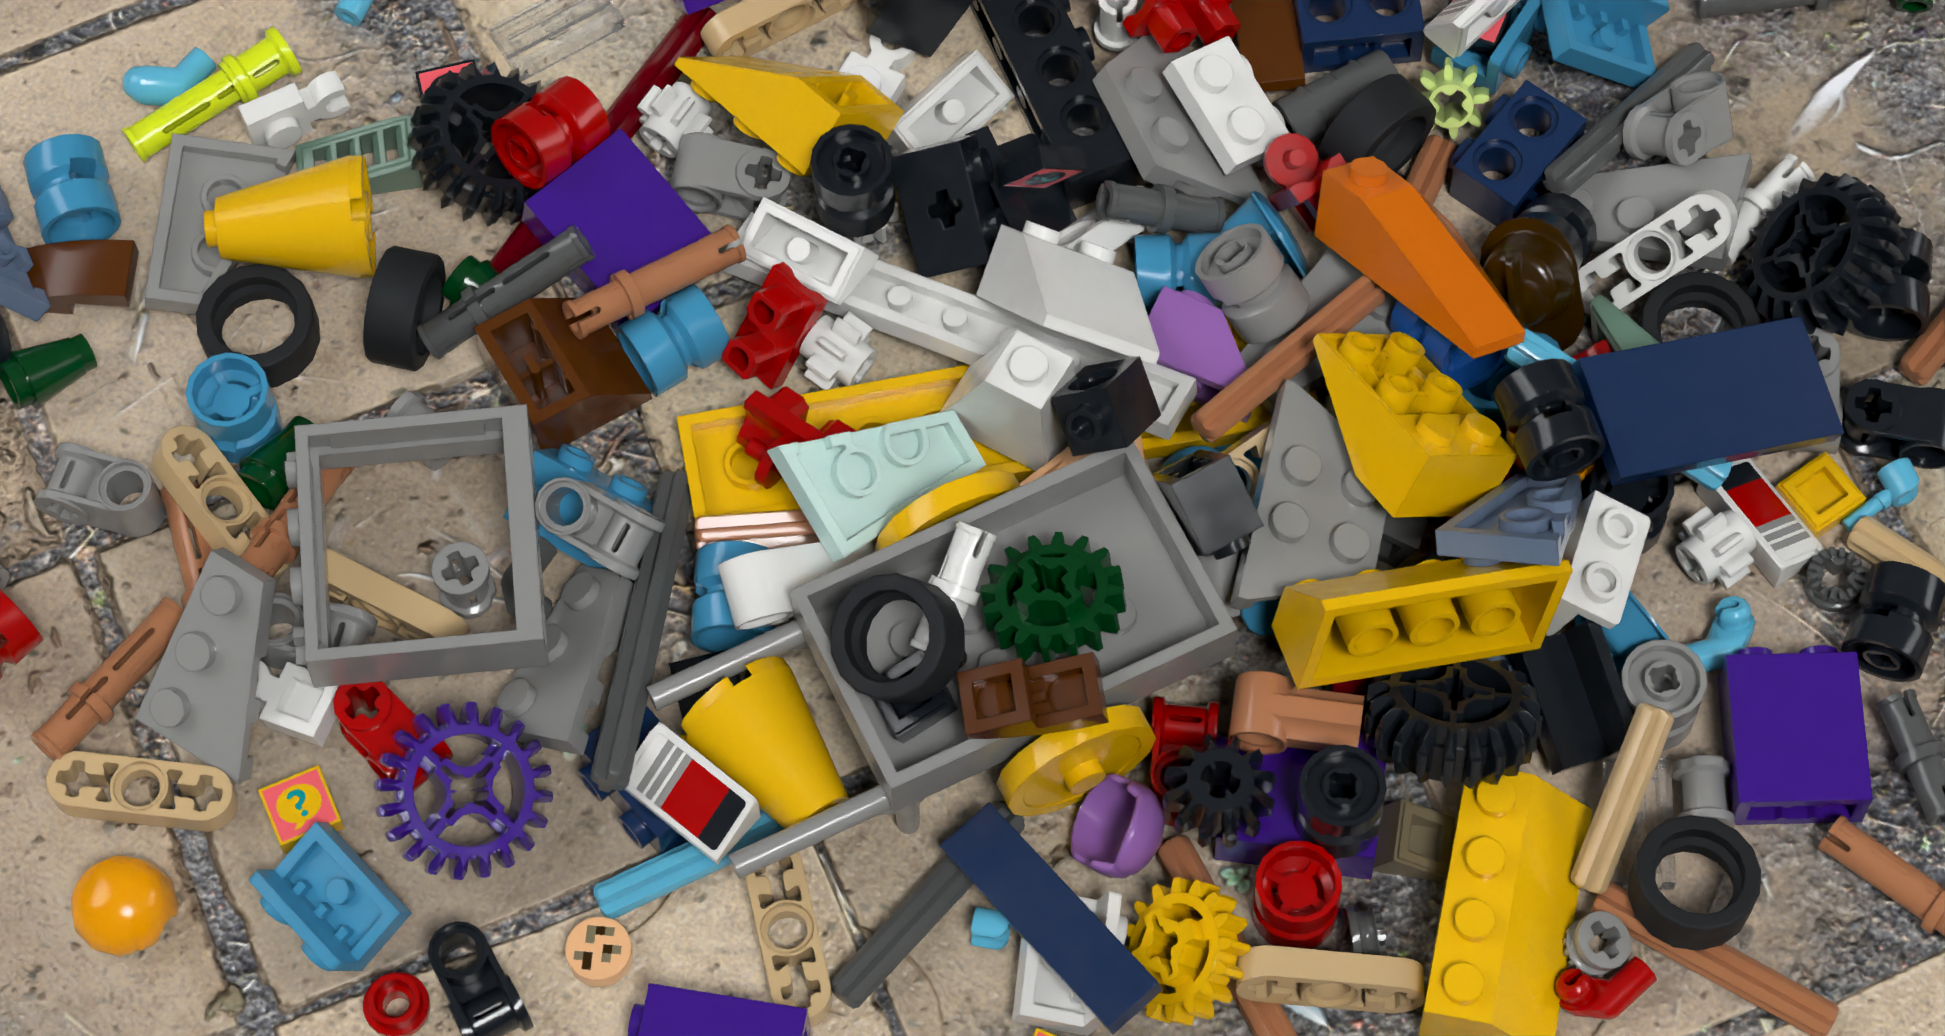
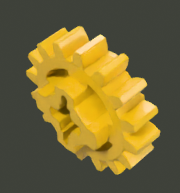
[1126,877,1251,1026]

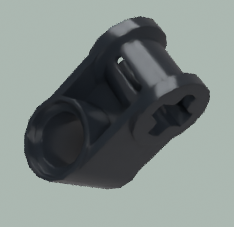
[1839,379,1945,469]
[428,921,534,1036]

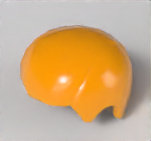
[71,855,178,957]

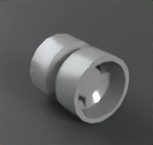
[1195,223,1310,344]
[1620,640,1707,751]

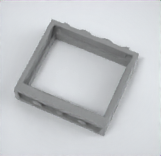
[285,404,549,688]

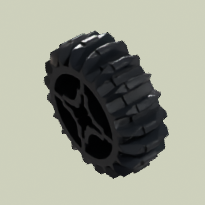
[407,61,572,227]
[1740,172,1907,338]
[1362,658,1543,789]

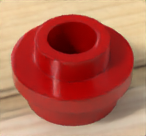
[363,972,431,1036]

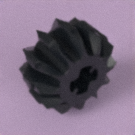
[1163,733,1276,850]

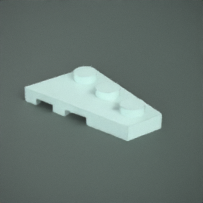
[767,410,986,563]

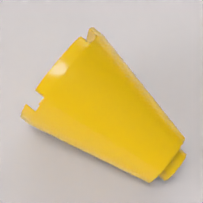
[204,154,377,279]
[680,656,849,829]

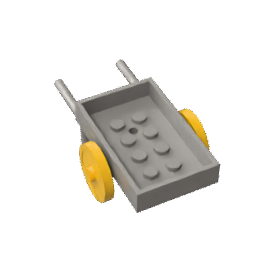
[646,442,1238,879]

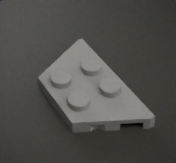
[1092,35,1270,205]
[1230,379,1387,609]

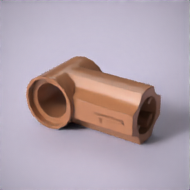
[1228,671,1364,755]

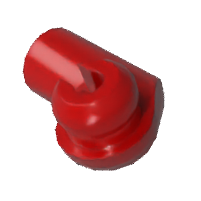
[1555,956,1657,1020]

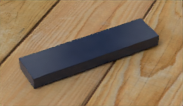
[940,802,1163,1035]

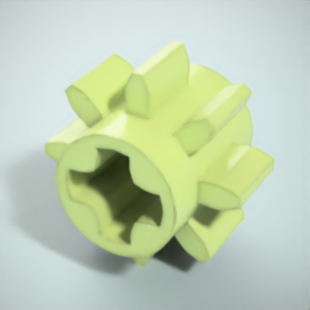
[1420,57,1489,139]

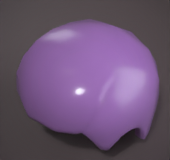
[1071,774,1165,879]

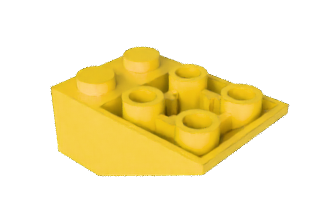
[674,56,904,177]
[1313,331,1518,518]

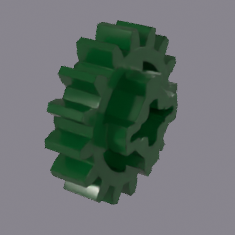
[980,532,1127,663]

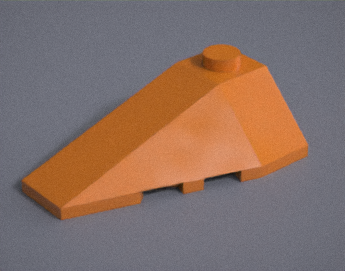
[1314,156,1526,359]

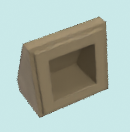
[1373,799,1455,882]

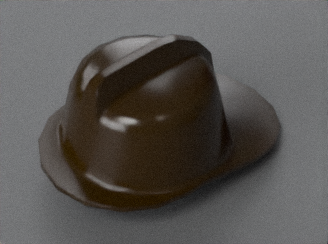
[1480,216,1584,351]

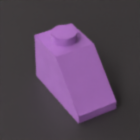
[1148,286,1252,424]

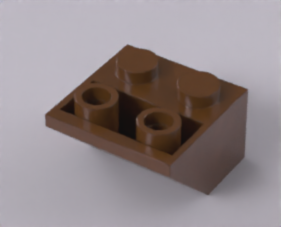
[474,298,652,450]

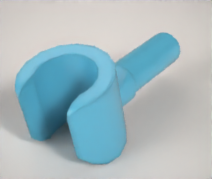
[1841,458,1919,533]
[971,907,1011,950]

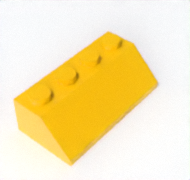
[1271,558,1573,690]
[1418,772,1592,1036]

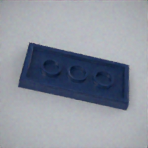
[1572,316,1844,486]

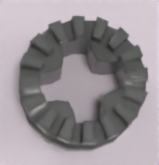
[1803,547,1866,612]
[1343,903,1387,956]

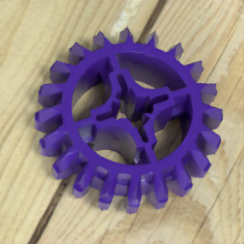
[374,702,553,880]

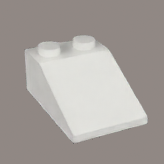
[976,220,1160,365]

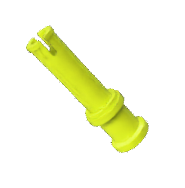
[122,26,302,163]

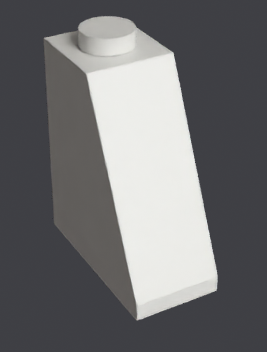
[939,330,1075,471]

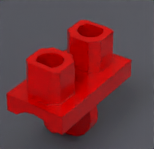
[1122,0,1241,53]
[1263,133,1347,233]
[721,262,828,390]
[736,386,856,489]

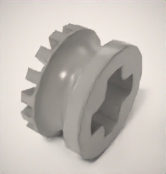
[1563,911,1631,977]

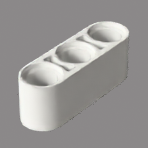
[718,540,875,630]

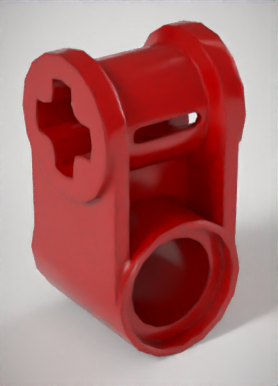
[333,681,454,792]
[1150,696,1220,827]

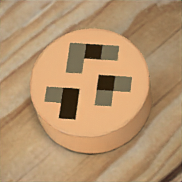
[565,917,633,987]

